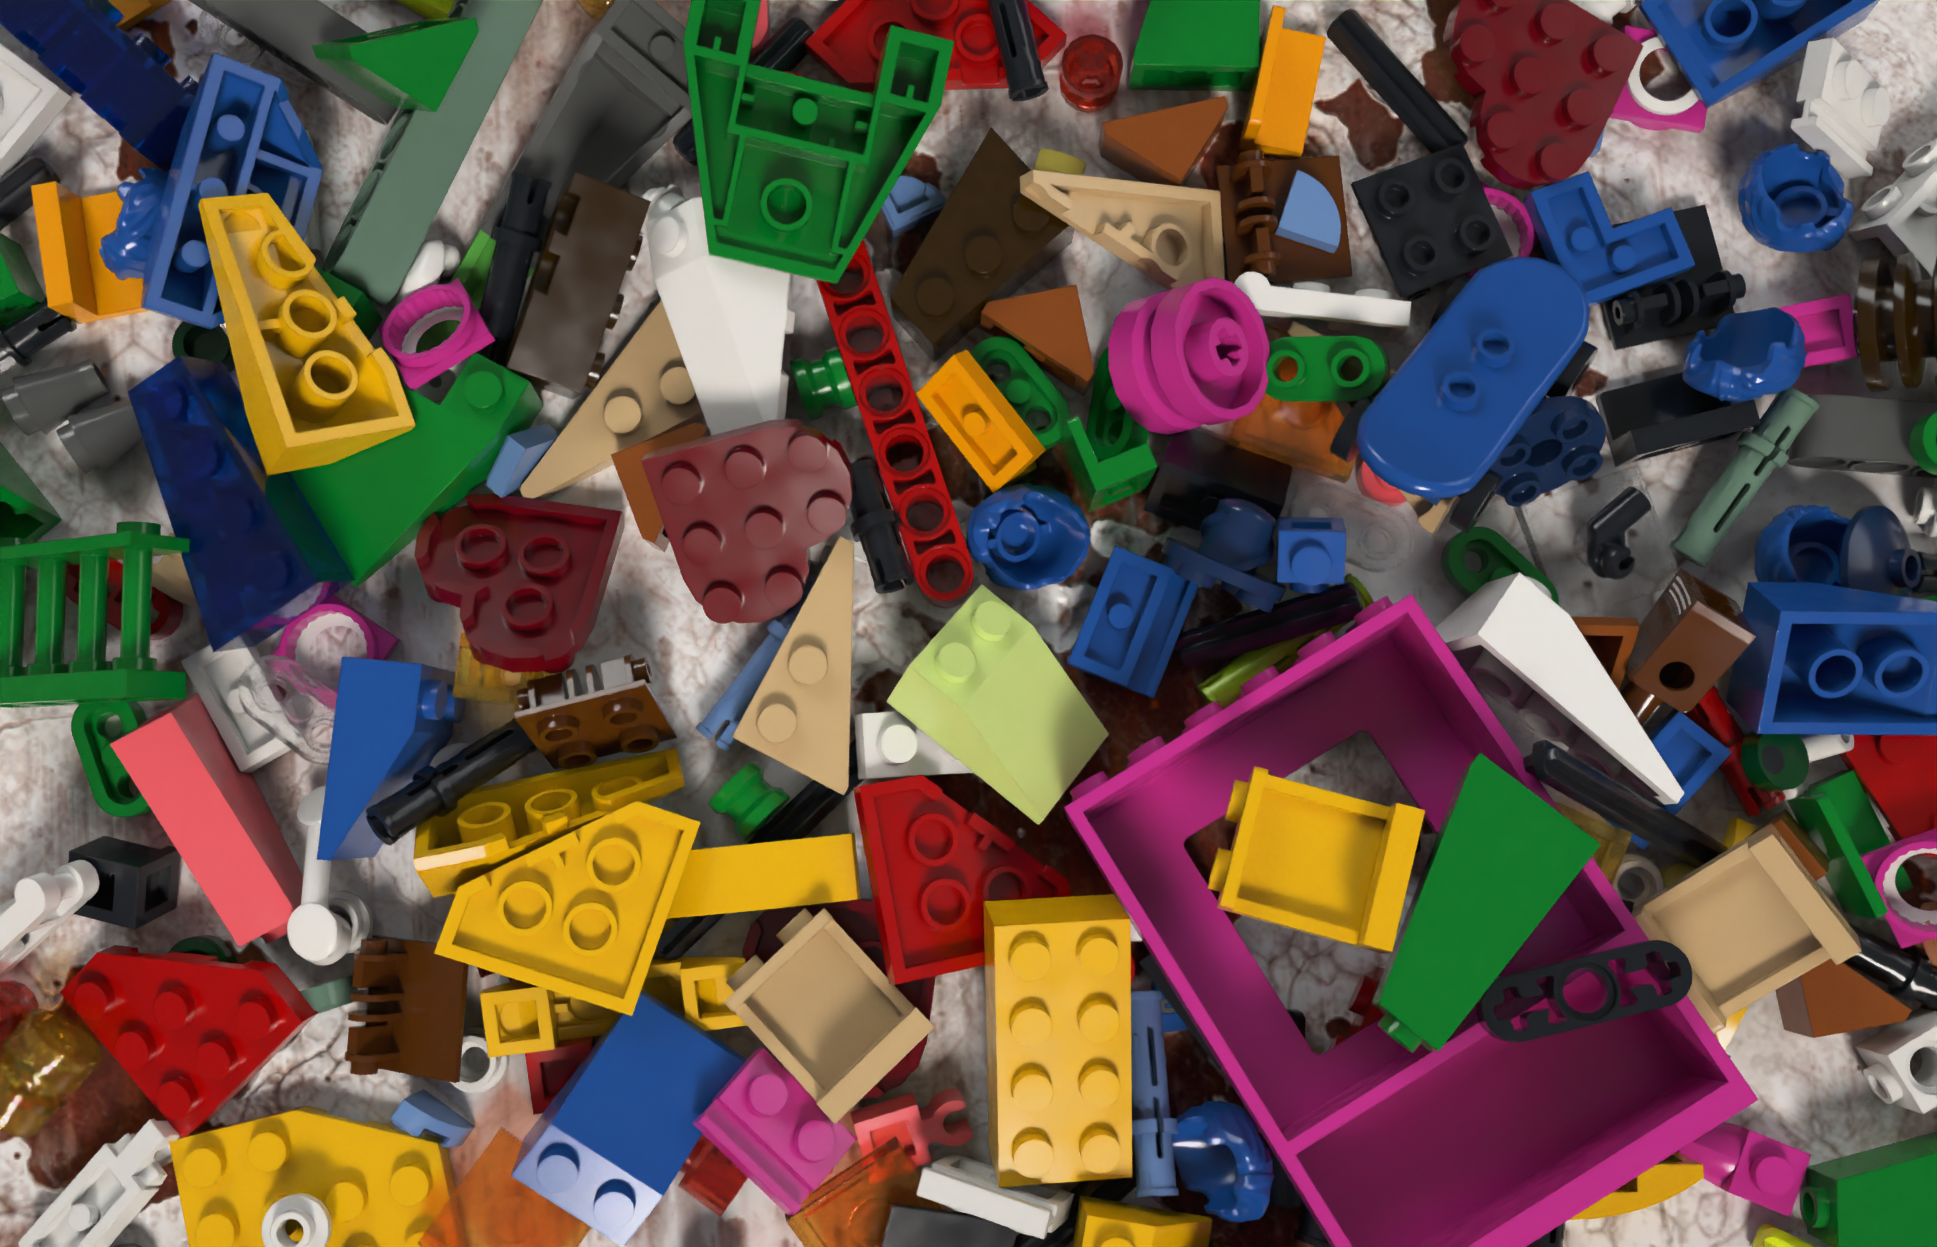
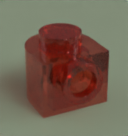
[678,1136,748,1217]

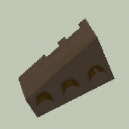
[890,127,1074,363]
[503,172,651,400]

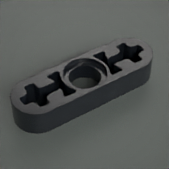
[1475,940,1693,1042]

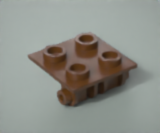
[1216,150,1352,284]
[514,654,677,769]
[344,935,469,1083]

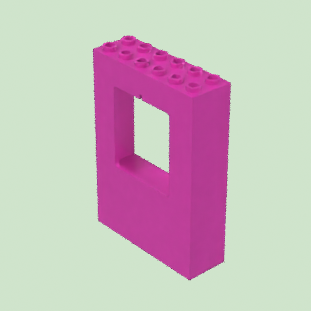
[1064,594,1759,1247]

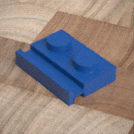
[1066,546,1199,699]

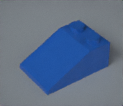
[1638,0,1880,109]
[1726,582,1937,735]
[317,657,466,861]
[511,989,747,1247]

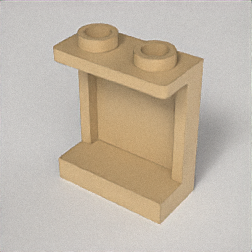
[1631,823,1862,1034]
[724,908,935,1124]

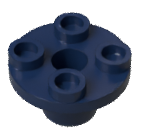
[1490,395,1606,507]
[1161,498,1287,613]

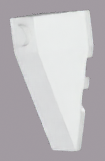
[645,197,795,435]
[1435,572,1684,805]

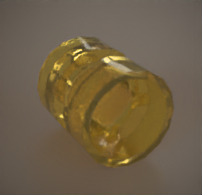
[0,1009,103,1138]

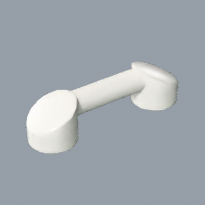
[287,785,352,965]

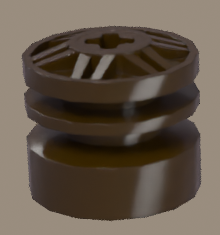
[1853,252,1937,392]

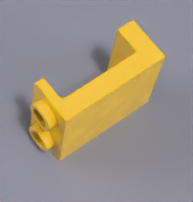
[1207,766,1425,953]

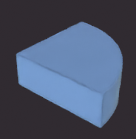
[1275,170,1341,254]
[880,175,947,237]
[486,423,560,498]
[390,1089,475,1148]

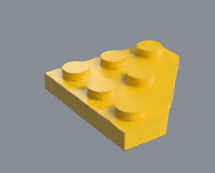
[434,800,701,1016]

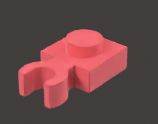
[850,1089,973,1182]

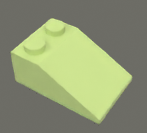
[886,584,1109,825]

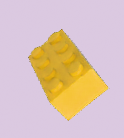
[984,894,1132,1187]

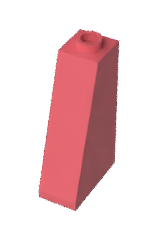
[110,693,303,947]

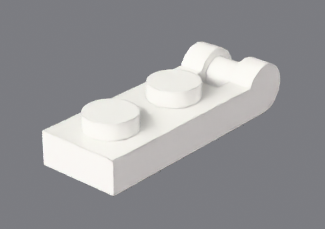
[1234,272,1411,343]
[0,860,99,977]

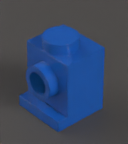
[1276,517,1346,593]

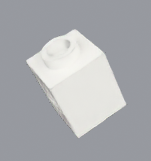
[1855,1008,1937,1114]

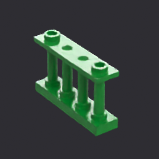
[0,521,190,708]

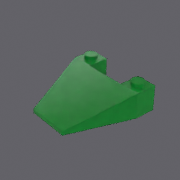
[683,0,954,284]
[244,266,543,588]

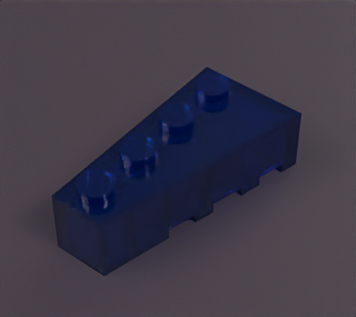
[0,0,199,172]
[128,356,355,652]

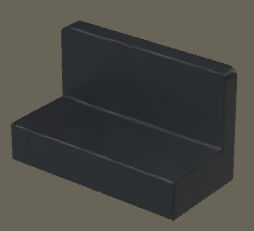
[1596,372,1761,467]
[1143,429,1292,531]

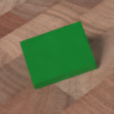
[312,17,479,112]

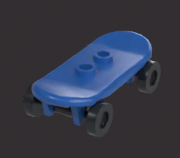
[1330,257,1598,534]

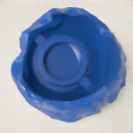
[1737,142,1854,252]
[99,167,169,280]
[1682,307,1807,403]
[966,483,1091,591]
[1754,505,1851,587]
[1172,1101,1274,1222]

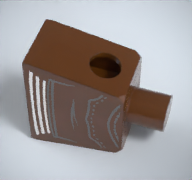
[1620,568,1756,726]

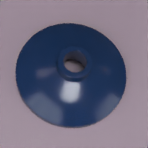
[1840,506,1922,598]

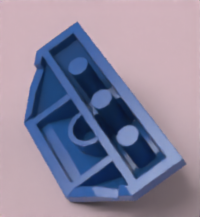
[141,52,323,330]

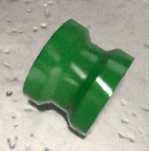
[789,346,857,421]
[708,760,790,842]

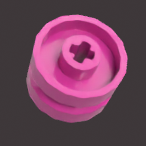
[1108,277,1270,435]

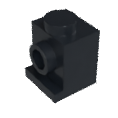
[68,836,180,930]

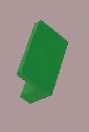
[1059,415,1158,513]
[1787,770,1913,919]

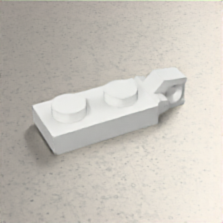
[18,1119,181,1247]

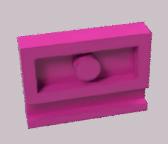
[692,1047,857,1215]

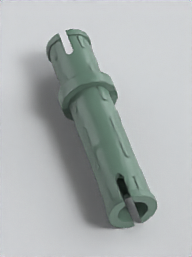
[1668,387,1820,568]

